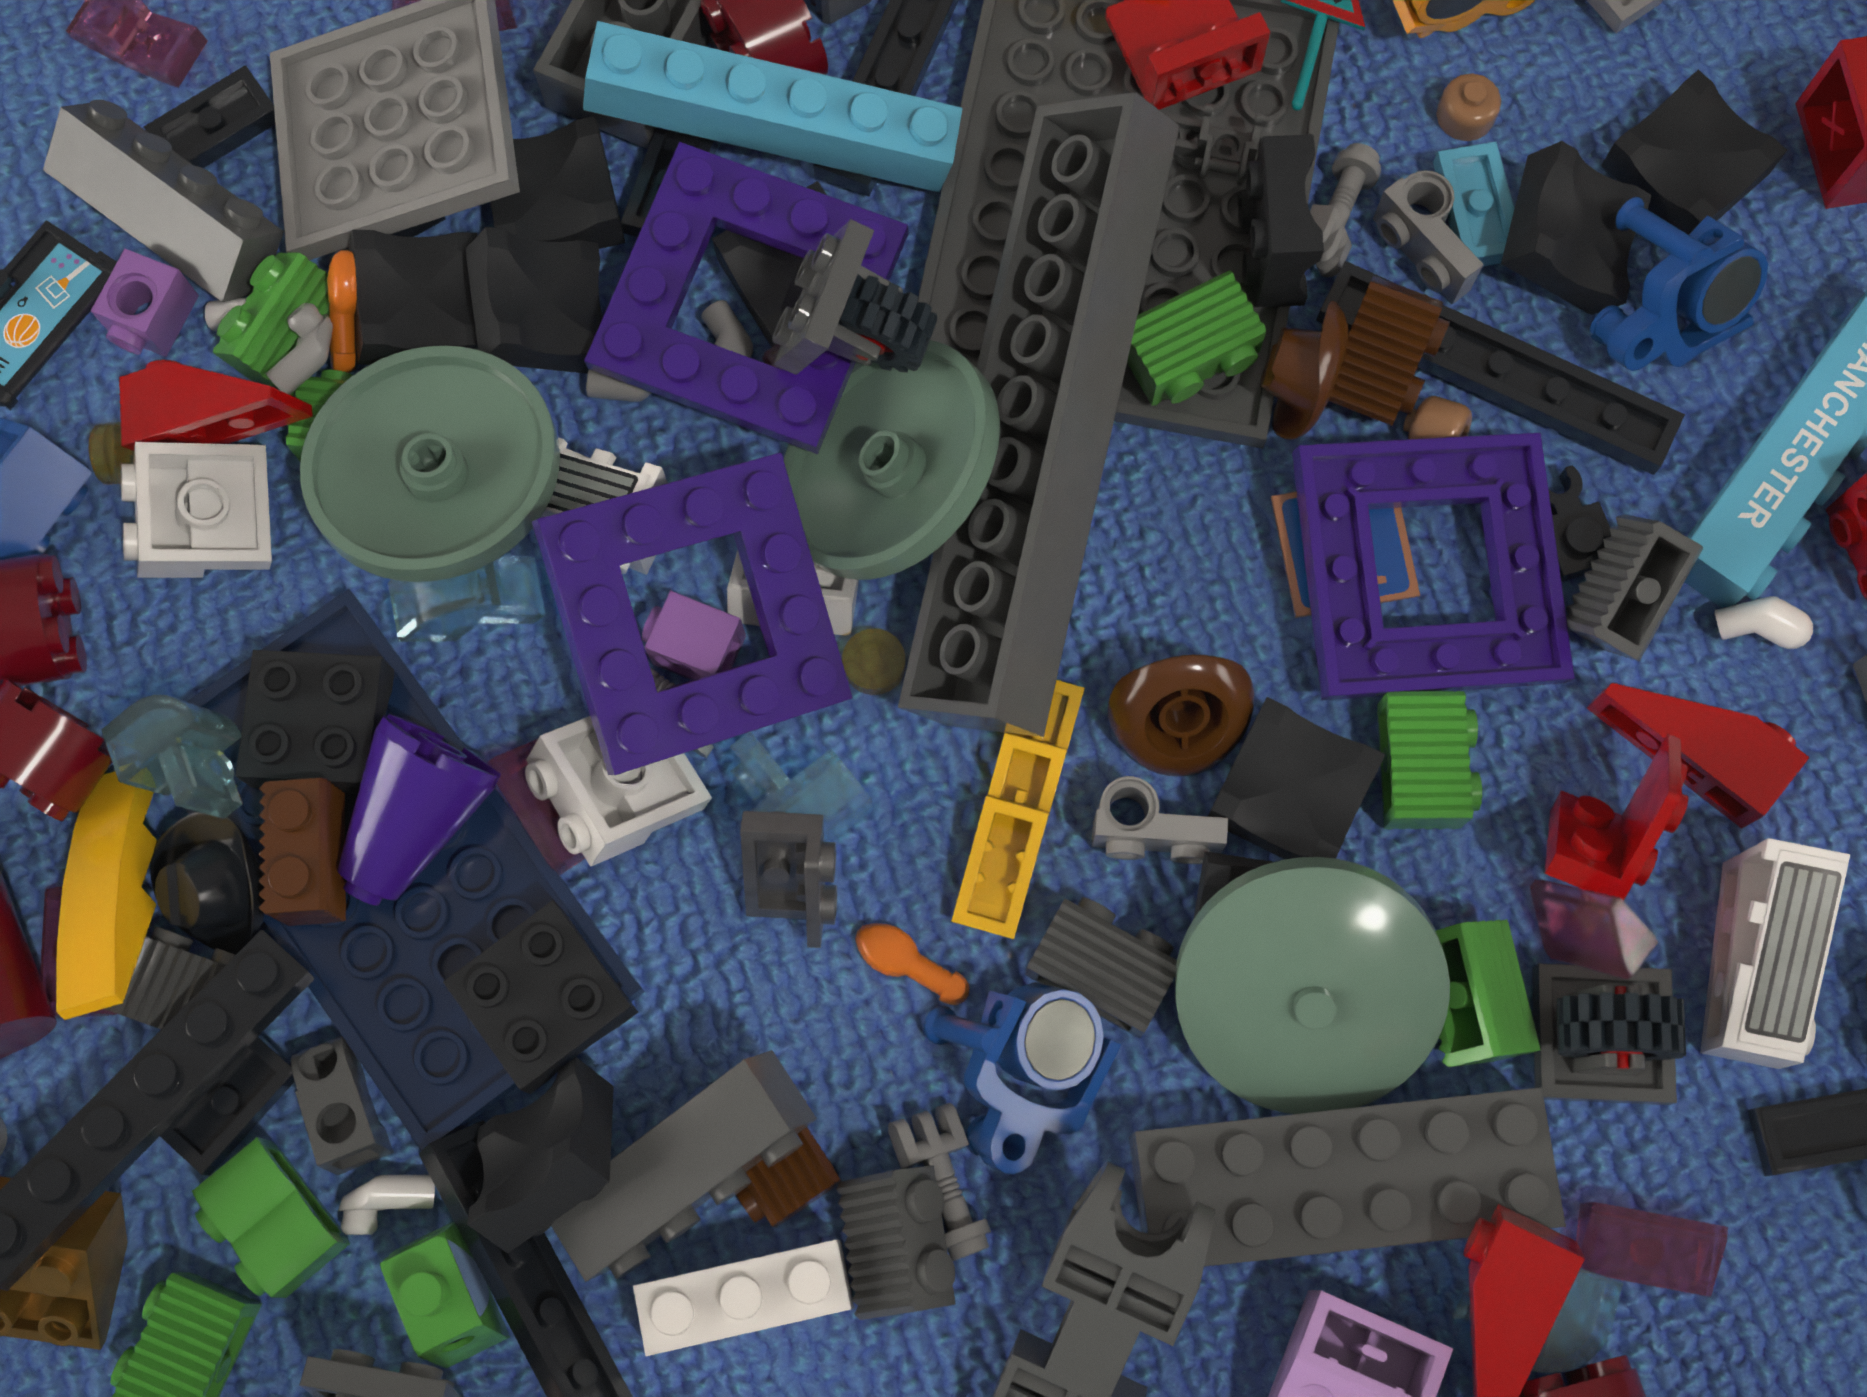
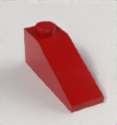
[119,360,313,451]
[1587,683,1810,829]
[1463,1204,1585,1397]

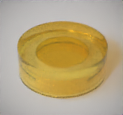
[89,422,134,485]
[842,629,906,695]

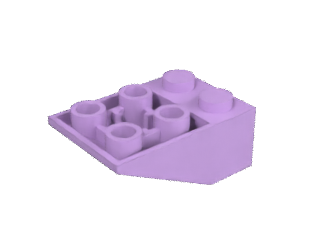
[1268,1290,1454,1397]

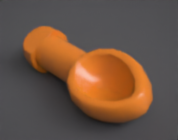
[327,250,357,373]
[855,923,970,1005]

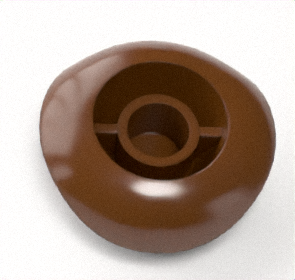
[1260,301,1348,440]
[1108,654,1254,777]

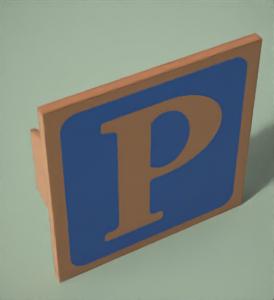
[1271,492,1420,618]

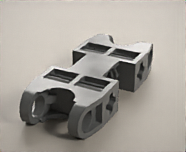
[992,1161,1215,1397]

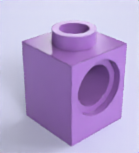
[91,248,199,357]
[642,590,746,680]

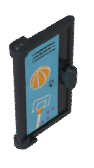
[0,220,117,411]

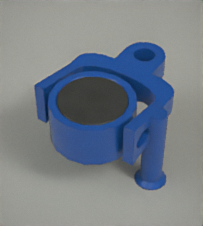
[1590,197,1768,371]
[924,983,1122,1174]

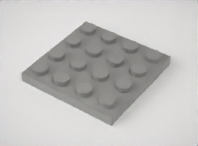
[270,0,520,260]

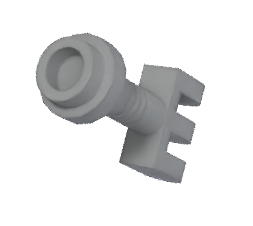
[1310,143,1381,278]
[888,1103,991,1261]

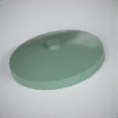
[784,340,1000,580]
[300,345,560,582]
[1175,857,1450,1114]

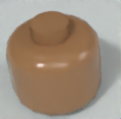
[1436,73,1501,141]
[1403,395,1472,440]

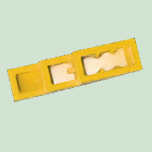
[951,680,1085,939]
[56,762,159,1020]

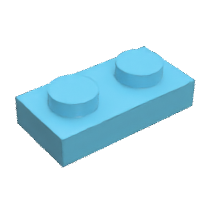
[1433,142,1514,266]

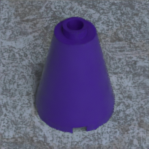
[337,714,501,906]

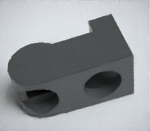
[291,1036,394,1175]

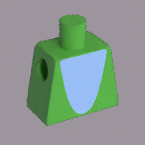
[380,1221,510,1368]

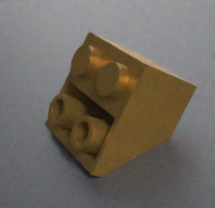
[0,1176,128,1350]

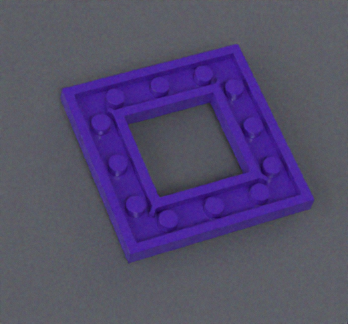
[584,142,909,454]
[1292,433,1575,700]
[532,452,853,775]

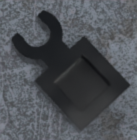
[1548,465,1611,582]

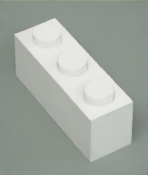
[633,1240,855,1356]

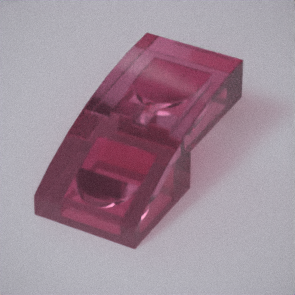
[66,0,208,88]

